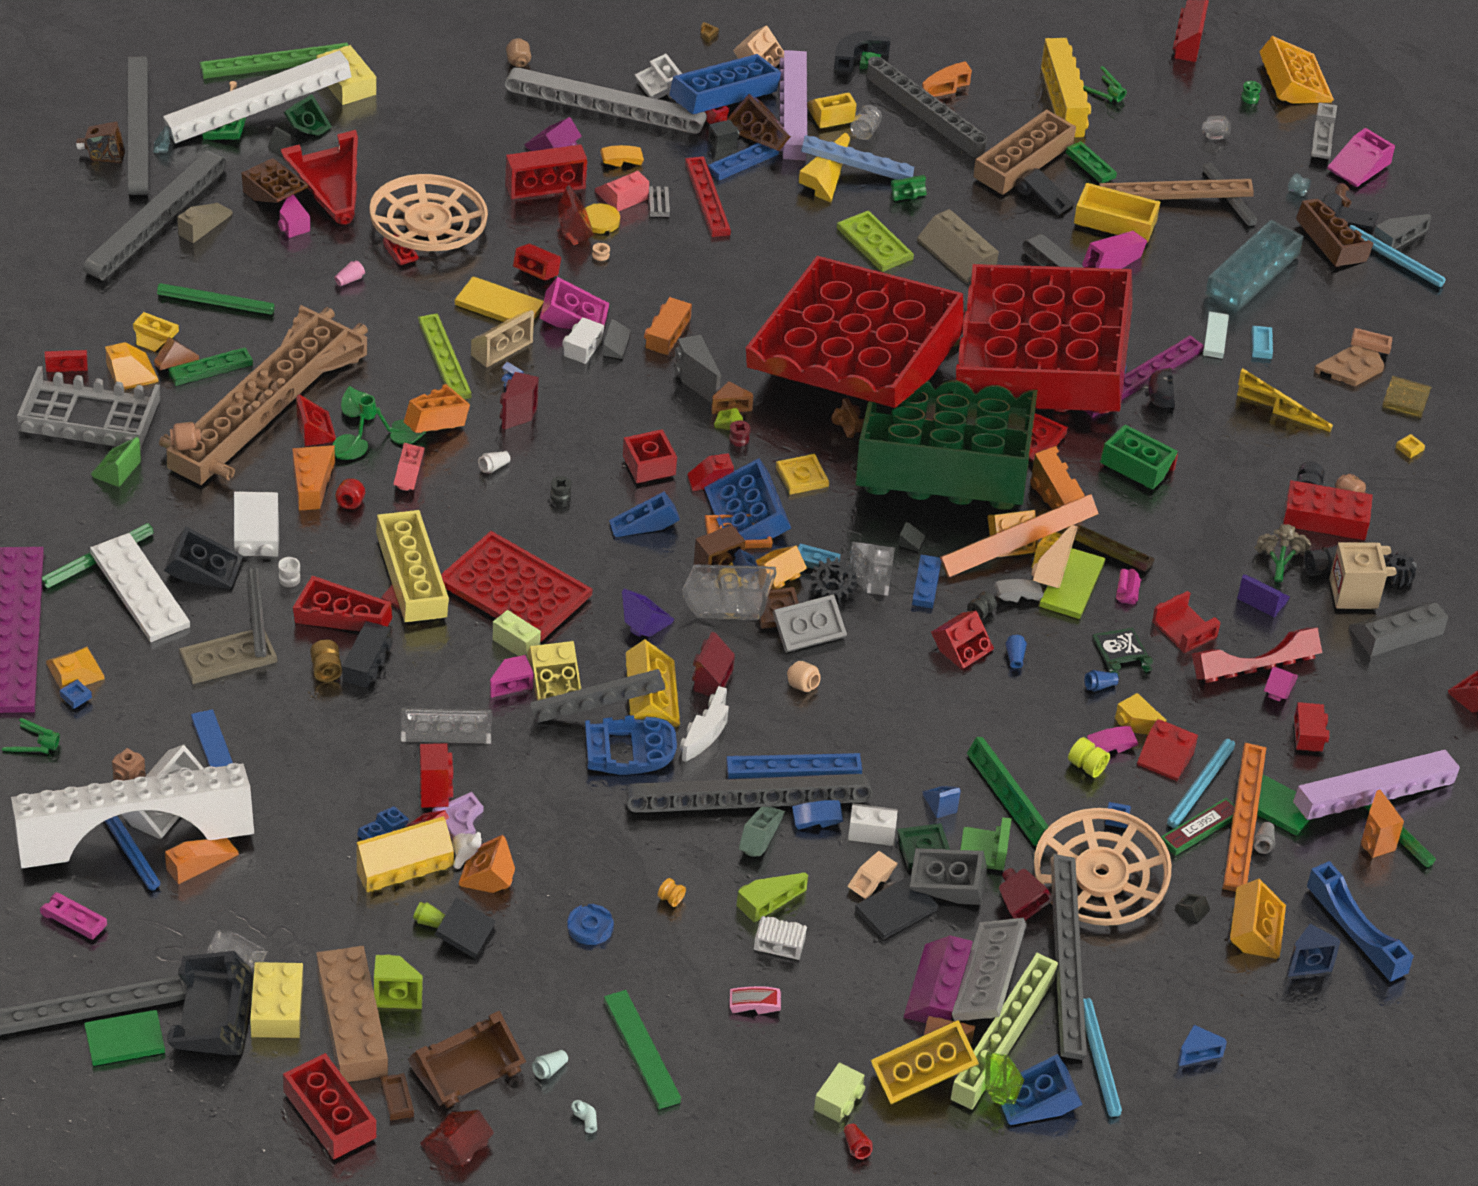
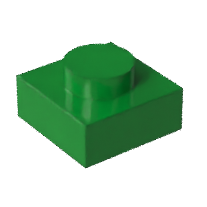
[859,52,881,70]

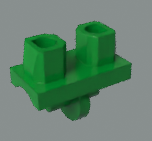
[891,175,927,201]

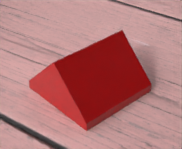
[296,394,336,446]

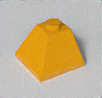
[105,342,158,390]
[46,647,105,689]

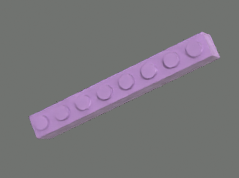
[779,50,807,160]
[1293,750,1460,820]

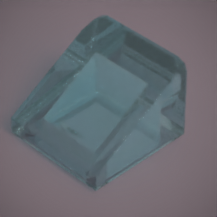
[153,126,170,153]

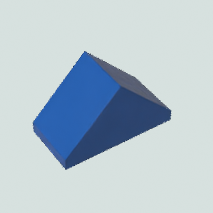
[922,786,960,818]
[1178,1025,1227,1066]

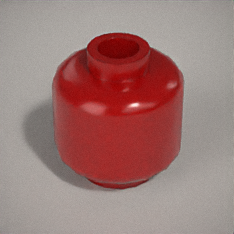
[335,478,366,510]

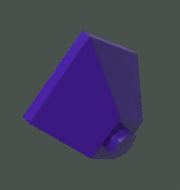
[622,588,675,637]

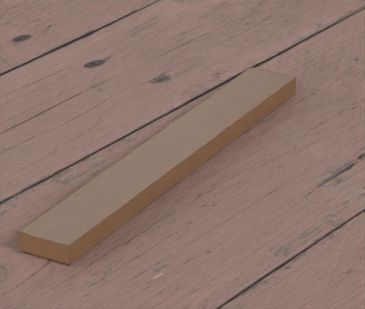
[1099,179,1254,200]

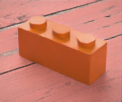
[644,297,692,355]

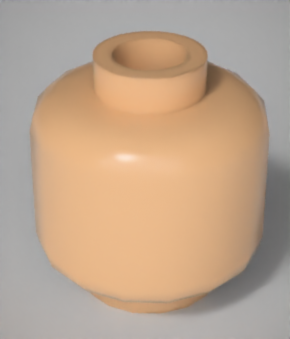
[787,661,820,692]

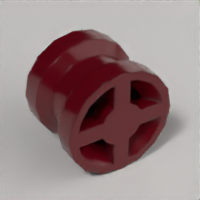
[729,420,750,446]

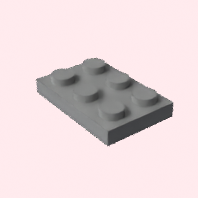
[772,595,847,653]

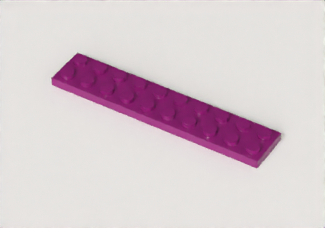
[0,547,44,713]

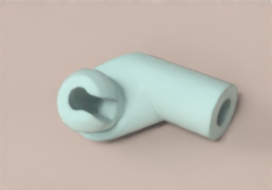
[571,1100,597,1133]

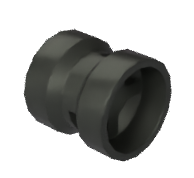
[967,591,997,620]

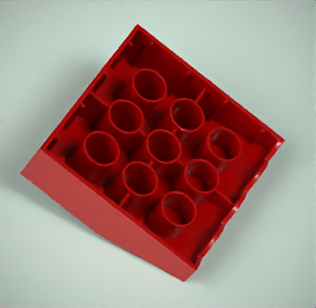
[746,256,964,408]
[956,264,1132,414]

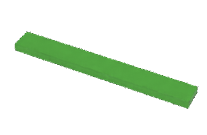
[200,43,348,79]

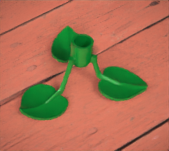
[333,386,426,460]

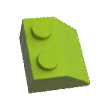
[374,955,423,1009]

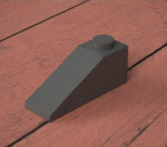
[1374,214,1431,249]

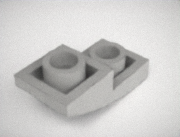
[994,579,1044,603]

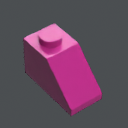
[278,195,310,238]
[490,655,534,698]
[1264,667,1298,701]

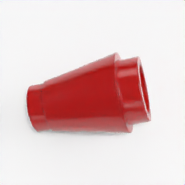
[843,1123,873,1159]

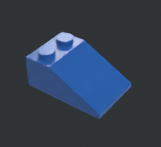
[993,1054,1083,1125]

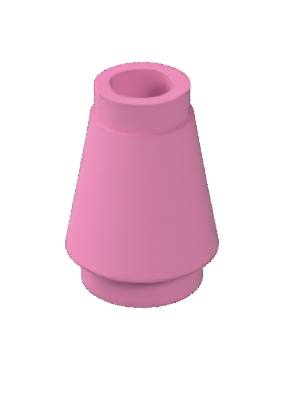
[334,260,365,287]

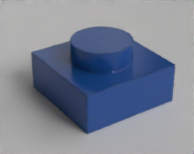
[60,679,92,708]
[1105,802,1131,828]

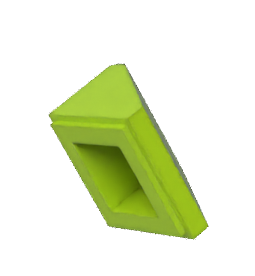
[714,408,743,431]

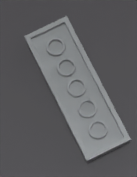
[952,918,1026,1021]

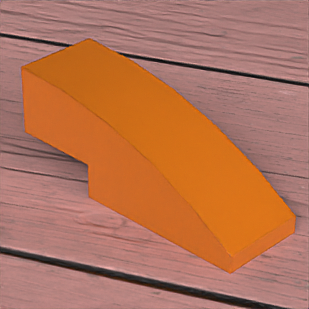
[922,61,972,97]

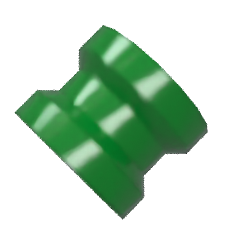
[1241,81,1261,104]

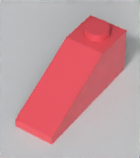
[393,443,424,491]

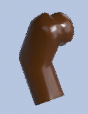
[1334,183,1351,207]

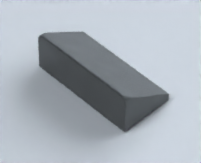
[603,319,631,359]

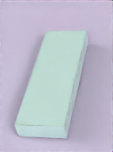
[1203,312,1229,359]

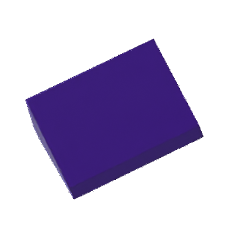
[1237,574,1290,617]

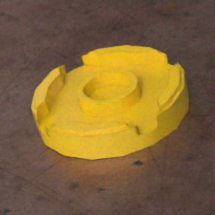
[581,203,620,234]

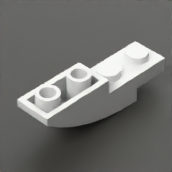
[679,686,729,762]

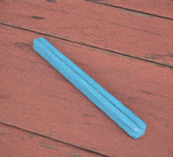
[1349,225,1446,287]
[1167,739,1235,829]
[1083,998,1122,1117]

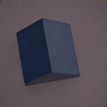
[1287,924,1340,977]

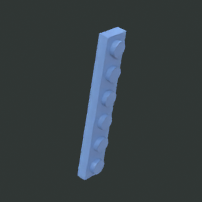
[801,135,914,180]

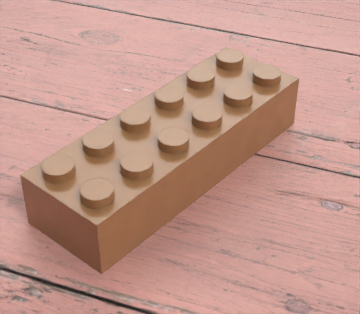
[973,109,1076,195]
[316,946,388,1082]

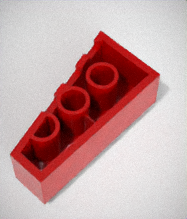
[293,576,393,631]

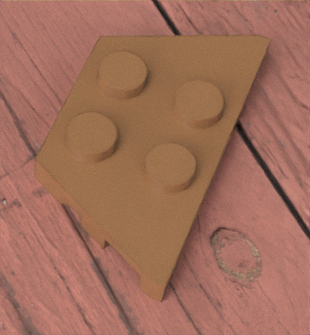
[1314,345,1384,386]

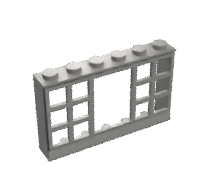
[17,366,160,450]

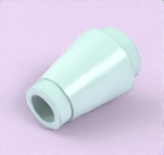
[532,1050,568,1079]

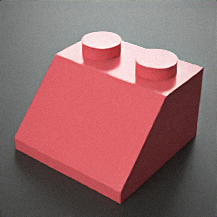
[595,171,649,211]

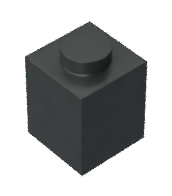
[708,120,739,151]

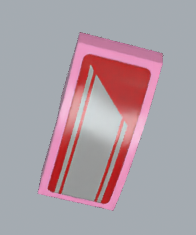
[730,986,781,1015]

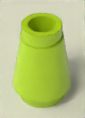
[413,902,445,928]

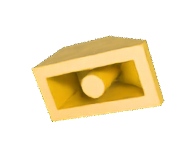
[1115,693,1166,735]

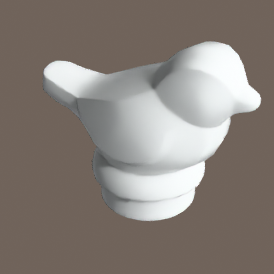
[452,832,482,869]

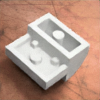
[635,54,682,99]

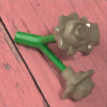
[1254,524,1311,583]

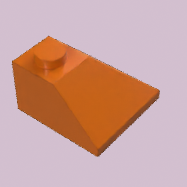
[458,835,515,893]

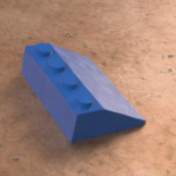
[704,458,791,540]

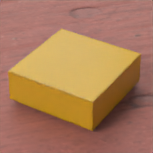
[1396,434,1425,458]

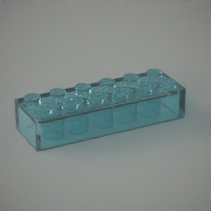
[1205,220,1304,311]

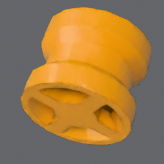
[657,878,686,907]

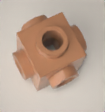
[112,748,146,781]

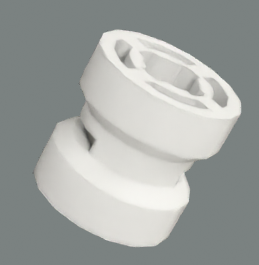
[278,557,300,587]

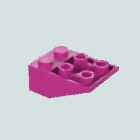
[1327,128,1395,187]

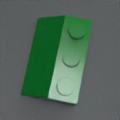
[1100,425,1178,489]

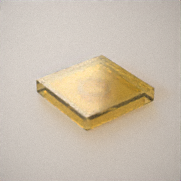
[1382,376,1431,417]

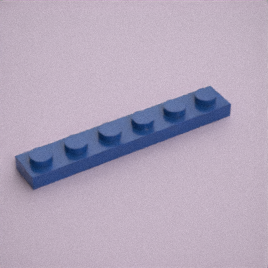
[726,753,862,779]

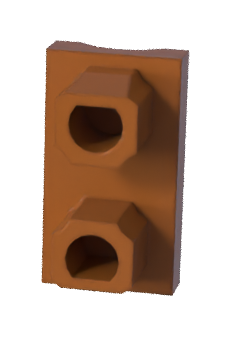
[831,398,864,438]

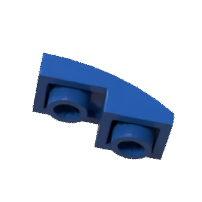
[792,800,844,830]
[357,806,409,840]

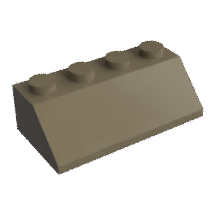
[917,209,999,283]

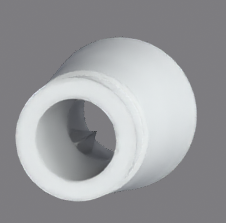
[478,451,510,473]

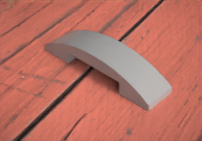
[1311,103,1337,159]

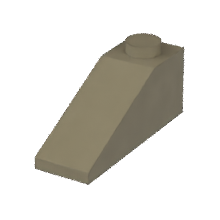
[177,203,233,243]

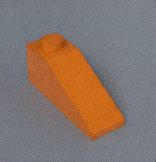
[165,838,239,884]

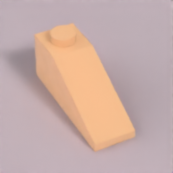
[1031,525,1078,588]

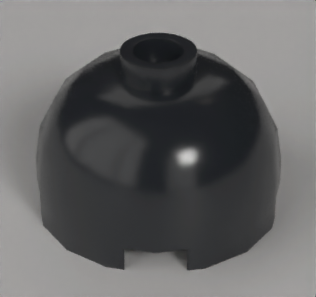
[1144,368,1175,409]

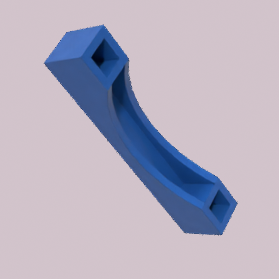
[1307,861,1414,982]

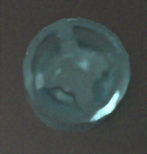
[1288,173,1311,197]

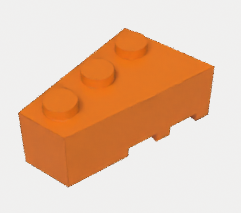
[404,384,470,433]
[292,445,335,511]
[1030,446,1085,509]

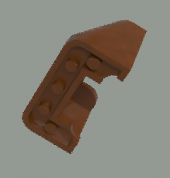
[407,1010,526,1108]

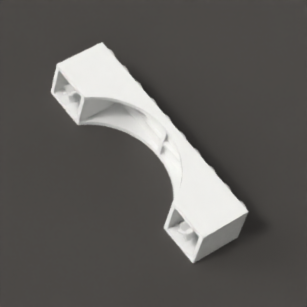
[11,763,254,868]

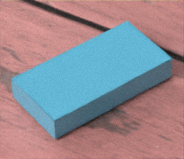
[1251,326,1273,359]

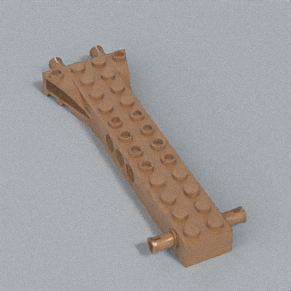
[159,305,368,485]

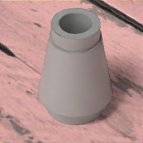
[1253,822,1275,854]

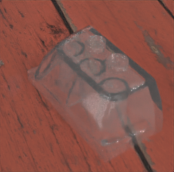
[682,565,777,620]

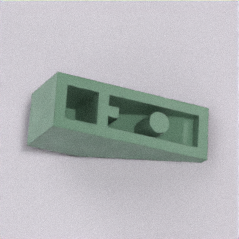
[739,807,785,857]

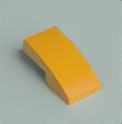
[600,145,644,167]

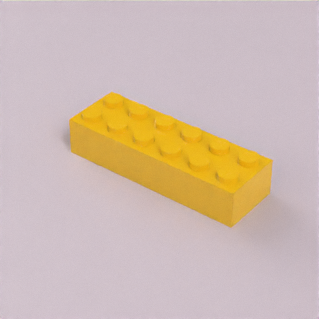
[1041,38,1091,137]

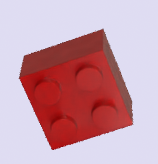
[622,429,677,483]
[420,743,453,808]

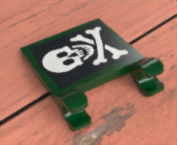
[1092,628,1153,676]

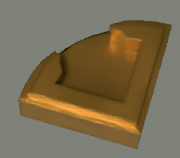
[700,22,719,43]

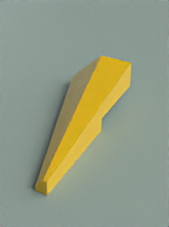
[799,133,850,202]
[1237,368,1333,432]

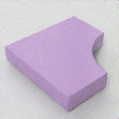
[432,792,483,840]

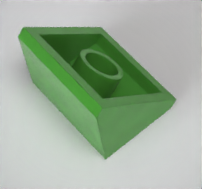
[91,437,141,487]

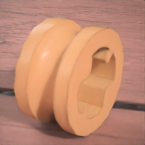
[592,243,610,261]

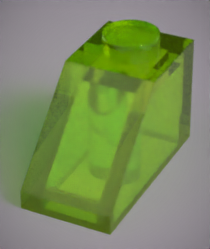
[985,1052,1024,1105]

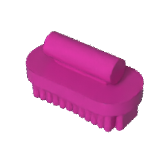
[1116,569,1141,604]

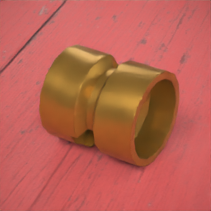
[310,640,342,682]

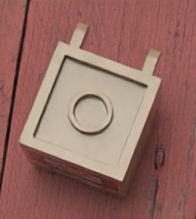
[1329,543,1397,609]

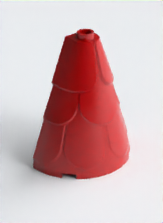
[281,130,358,224]

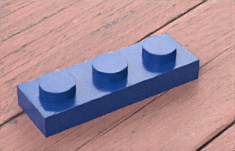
[912,555,941,608]

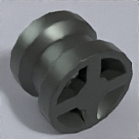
[550,476,572,503]

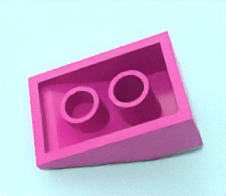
[540,277,610,329]

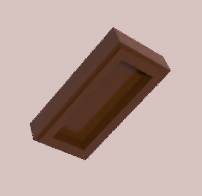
[380,1073,414,1121]

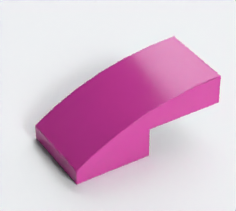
[1087,726,1139,753]

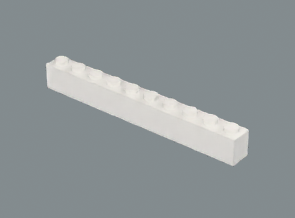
[163,50,352,143]

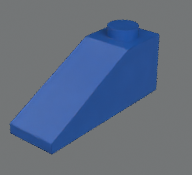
[609,491,680,537]

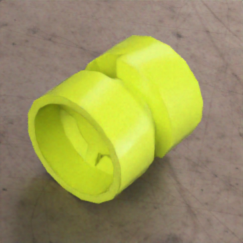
[1068,737,1110,778]

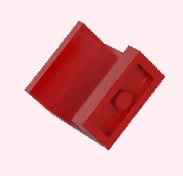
[1152,591,1221,653]

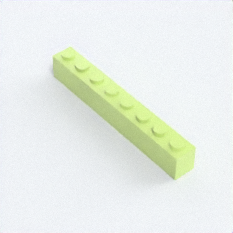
[951,953,1058,1109]

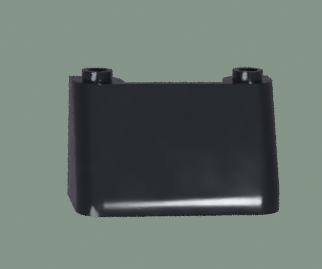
[167,951,254,1056]

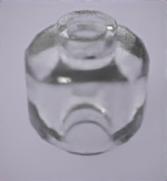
[1202,115,1231,139]

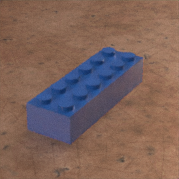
[669,54,781,114]

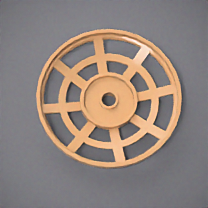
[369,174,488,251]
[1034,808,1172,926]

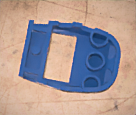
[585,715,677,775]

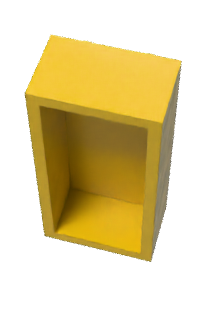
[1074,183,1160,243]

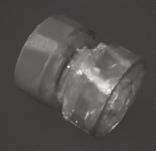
[850,105,882,140]

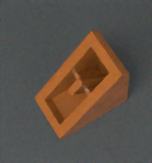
[154,337,199,370]
[711,381,753,414]

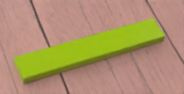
[418,313,471,399]

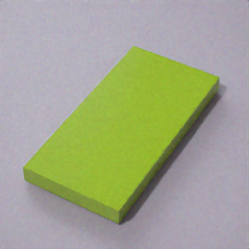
[837,210,914,272]
[1039,548,1105,619]

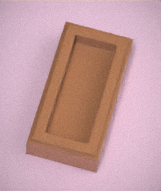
[1350,328,1393,354]

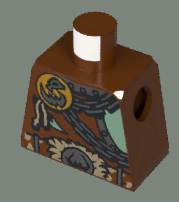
[76,122,125,163]

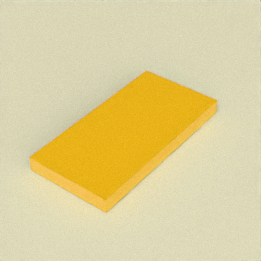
[455,276,544,322]

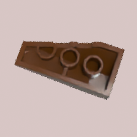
[727,94,791,151]

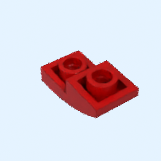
[383,234,419,265]

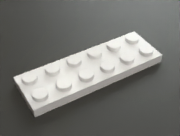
[90,533,190,643]

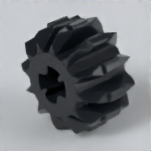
[1384,552,1417,587]

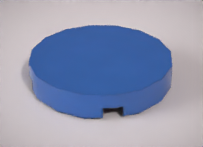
[567,904,614,945]

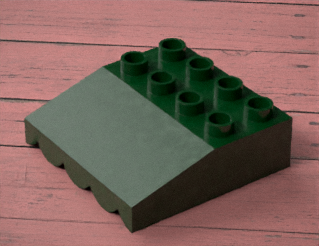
[856,380,1037,509]

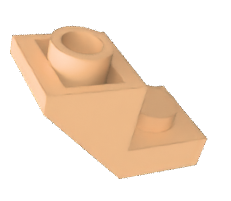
[847,851,898,899]

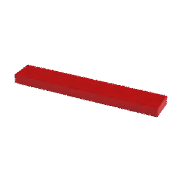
[685,156,731,237]

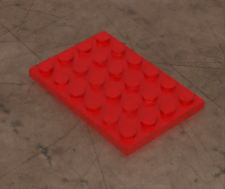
[441,531,593,642]

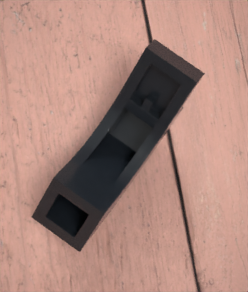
[834,31,891,72]

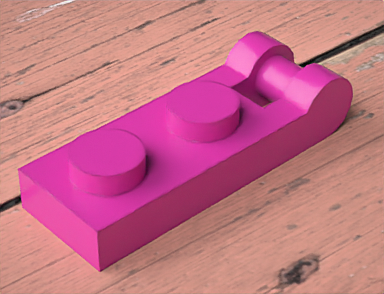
[40,892,107,940]

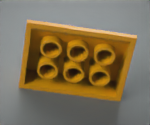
[1259,36,1334,104]

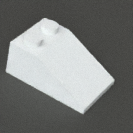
[234,492,279,557]

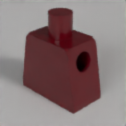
[999,868,1053,921]

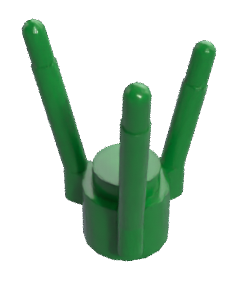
[1083,66,1127,102]
[2,718,60,754]

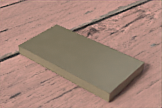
[179,630,277,684]

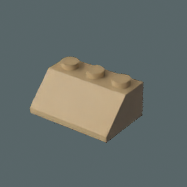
[471,310,534,368]

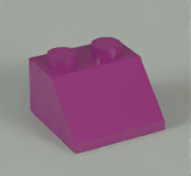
[524,117,582,151]

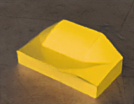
[133,312,179,352]

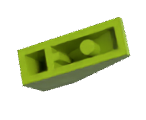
[736,873,808,923]

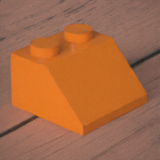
[1361,789,1404,858]

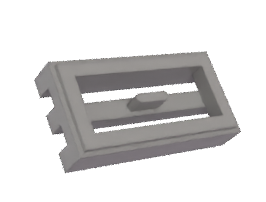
[649,186,670,217]

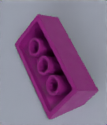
[903,935,973,1024]

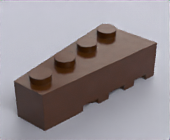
[1296,199,1374,267]

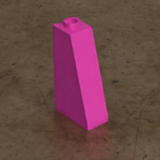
[1082,231,1147,269]

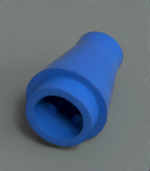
[1005,635,1027,668]
[1084,670,1118,692]

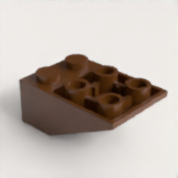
[241,158,308,203]

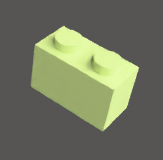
[493,610,541,659]
[814,1063,865,1122]

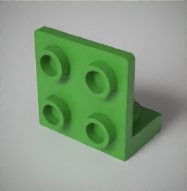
[960,817,1011,871]

